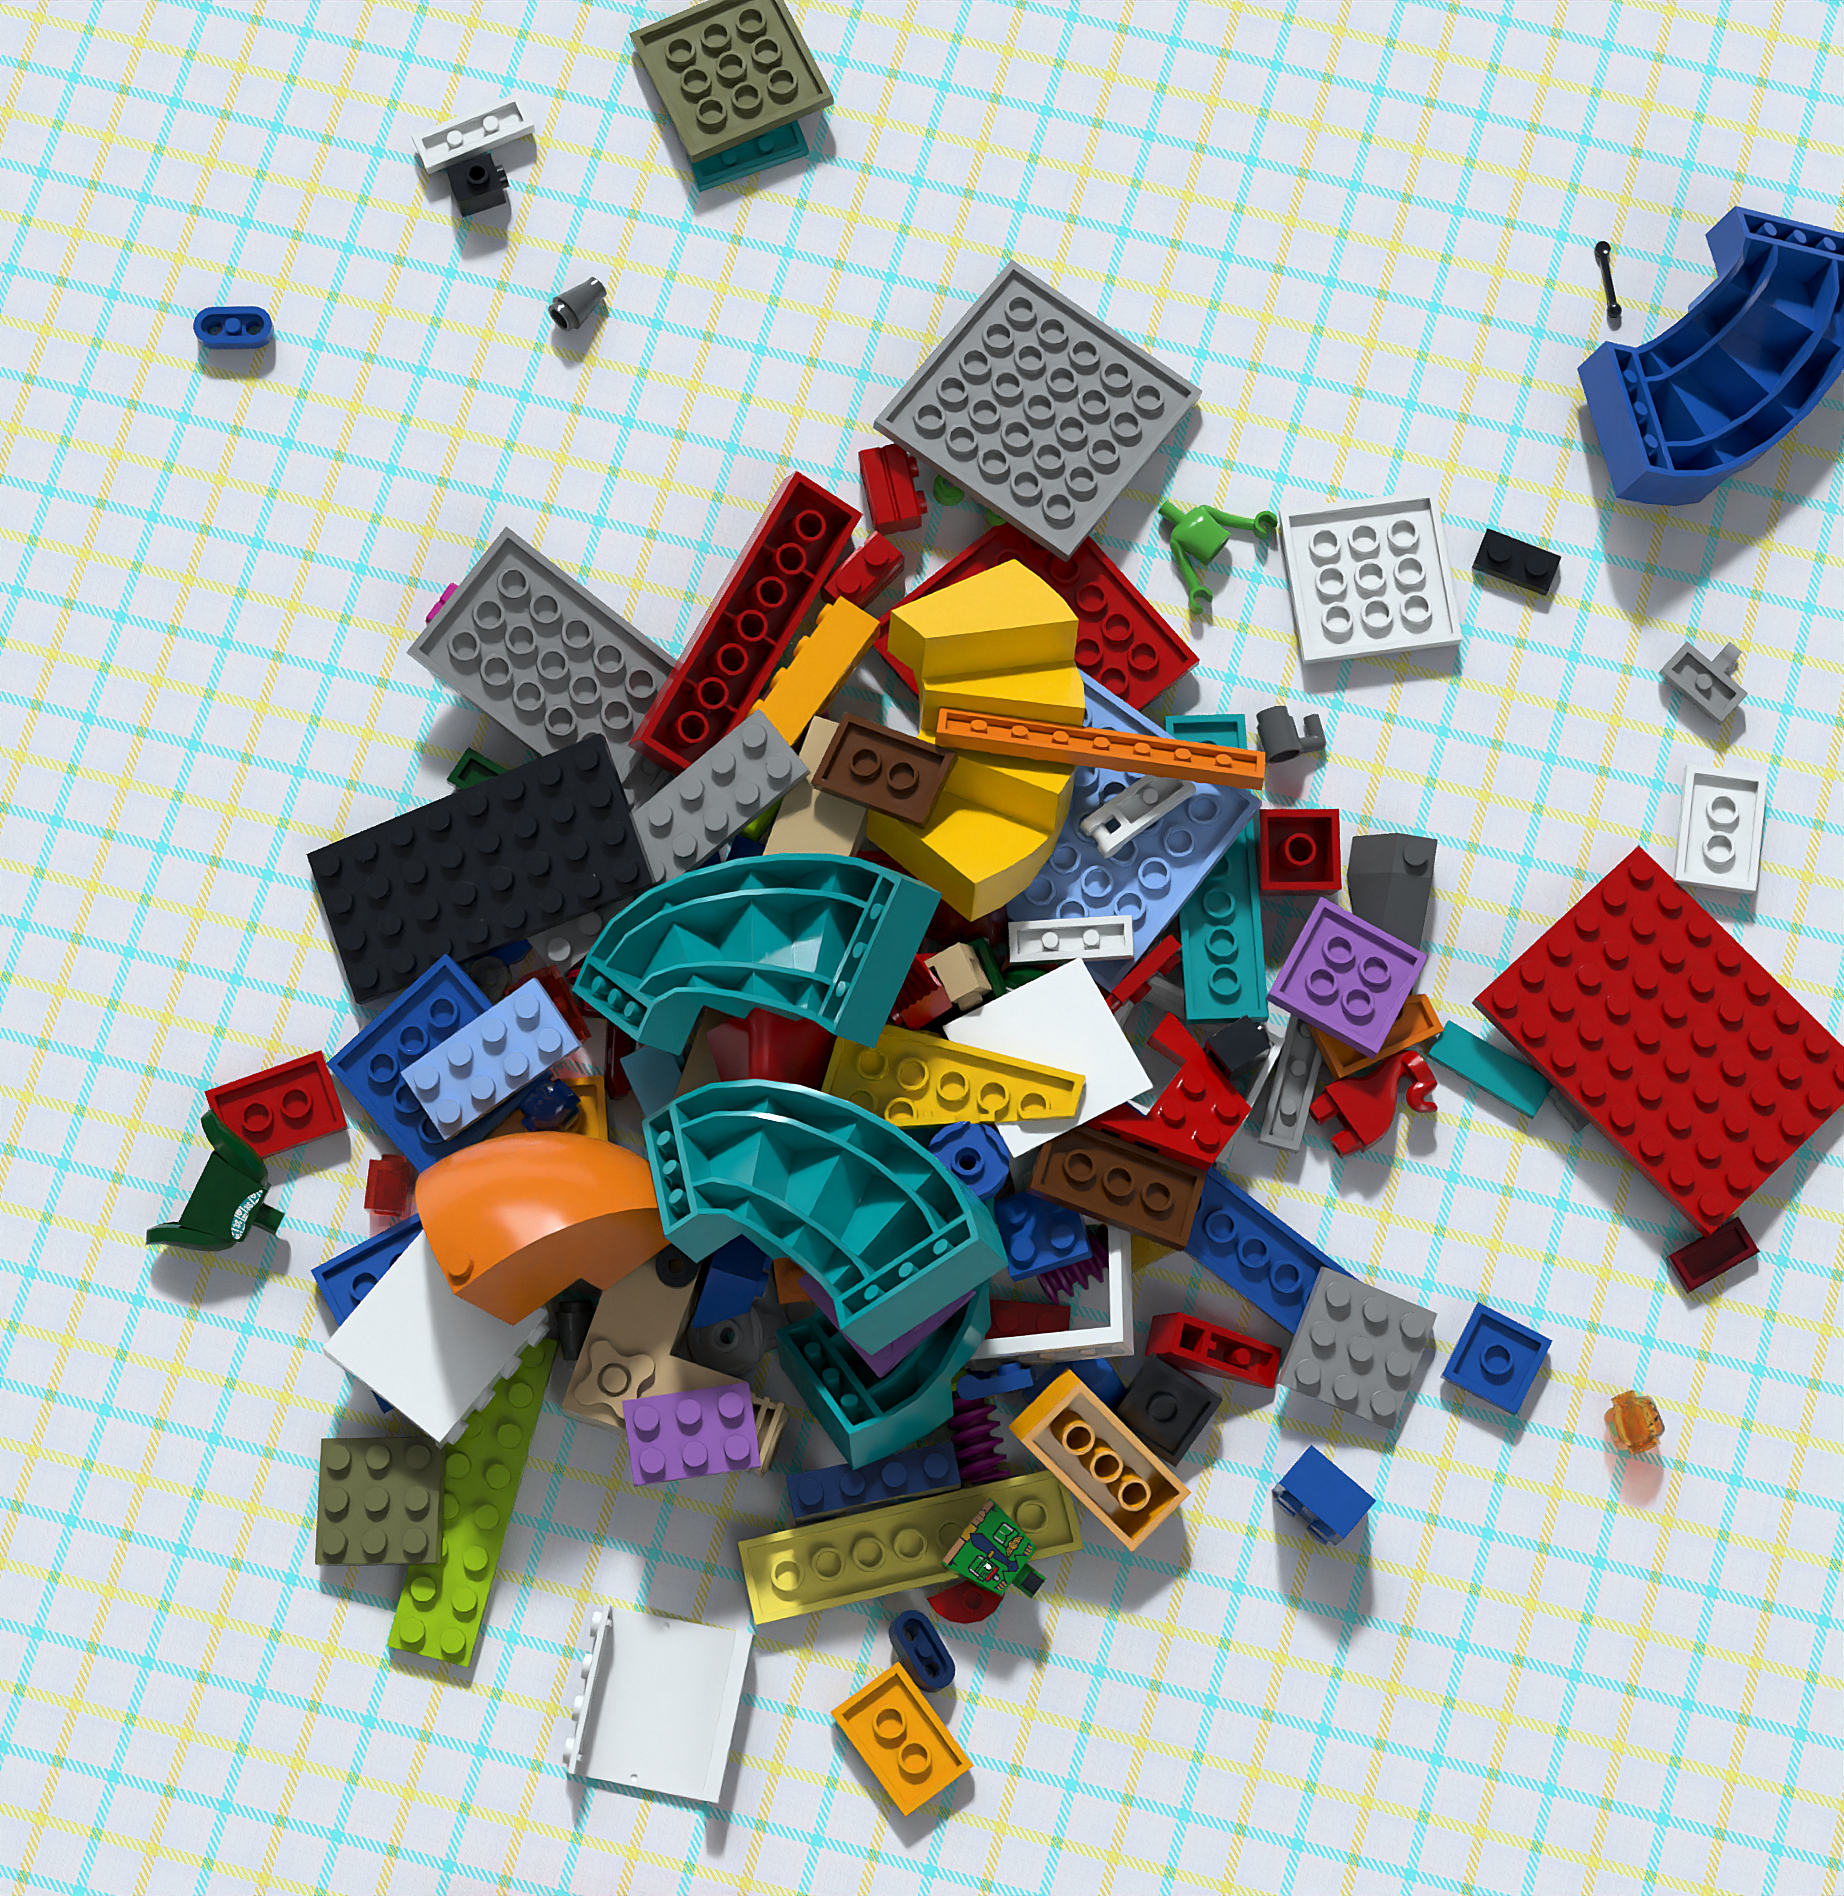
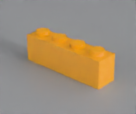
[746,596,880,752]

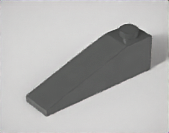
[1346,833,1438,995]

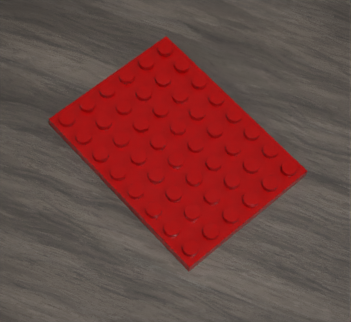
[1472,845,1844,1238]

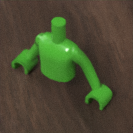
[1158,500,1278,615]

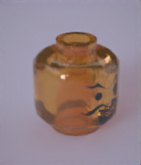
[1603,1390,1665,1456]

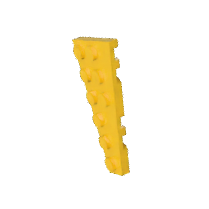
[821,1024,1086,1130]

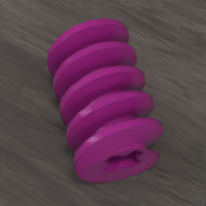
[1036,1224,1109,1305]
[947,1396,1010,1483]

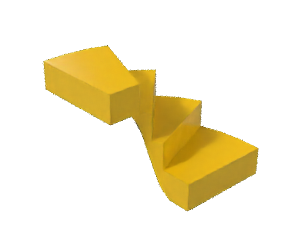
[866,559,1085,922]

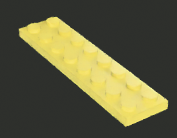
[737,1470,1084,1626]

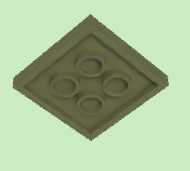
[315,1437,446,1566]

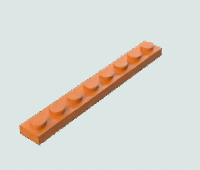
[935,706,1265,791]

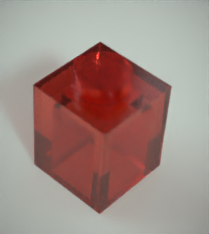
[364,1154,416,1218]

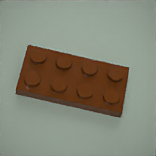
[1026,1124,1207,1252]

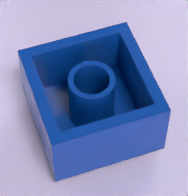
[1271,1445,1377,1546]

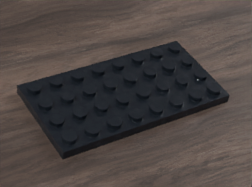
[306,733,657,1005]

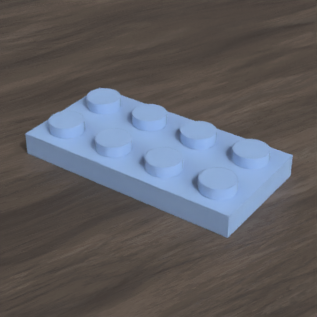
[400,978,583,1141]

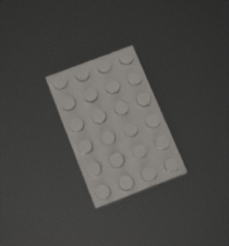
[406,526,677,774]

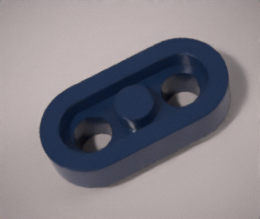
[889,1610,955,1693]

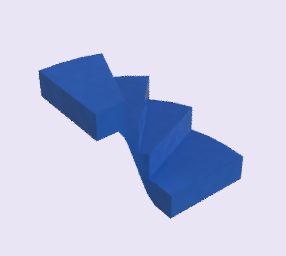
[1577,206,1844,506]

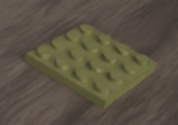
[630,0,834,164]

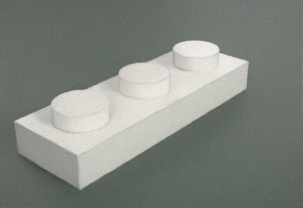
[411,92,535,175]
[1008,915,1135,966]

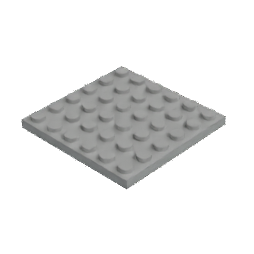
[873,260,1202,562]

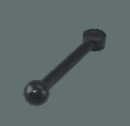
[1594,241,1622,318]

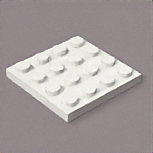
[1278,489,1462,665]

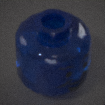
[519,1078,581,1132]

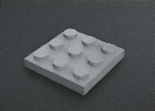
[1277,1267,1438,1430]

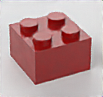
[1253,809,1342,896]

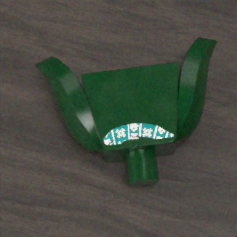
[145,1108,285,1252]

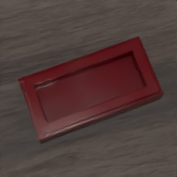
[1666,1217,1760,1294]

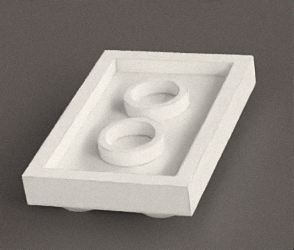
[1673,764,1768,895]

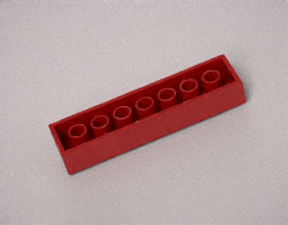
[628,470,863,777]

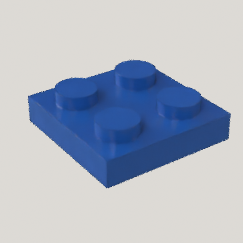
[995,1191,1093,1282]
[1440,1302,1553,1416]

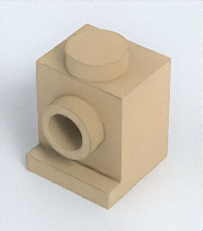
[924,942,992,1011]

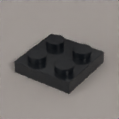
[1111,1351,1223,1467]

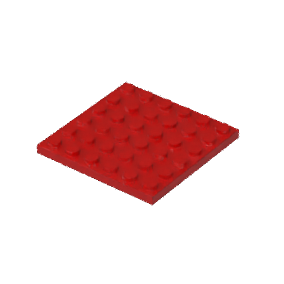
[872,522,1200,712]

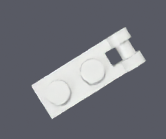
[1080,775,1197,858]

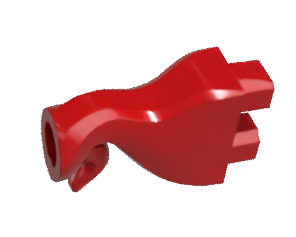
[1308,1050,1438,1159]

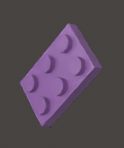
[622,1382,761,1487]

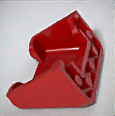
[706,1007,837,1092]

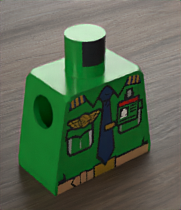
[940,1498,1047,1599]

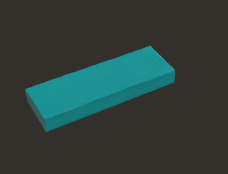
[686,120,809,192]
[1427,1020,1553,1119]

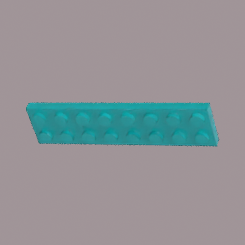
[1163,714,1269,1025]

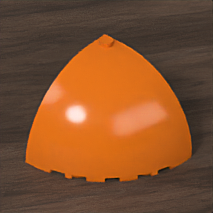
[415,1131,671,1326]

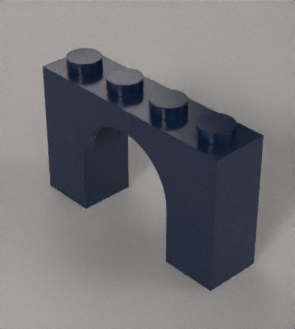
[786,1441,961,1526]

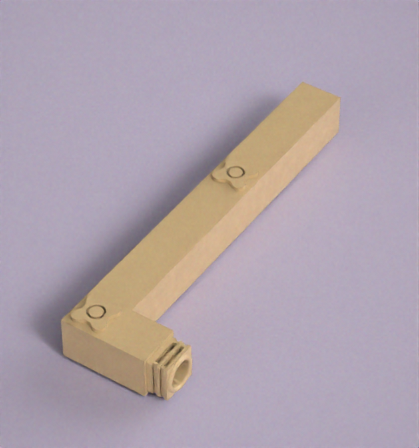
[561,715,868,1478]

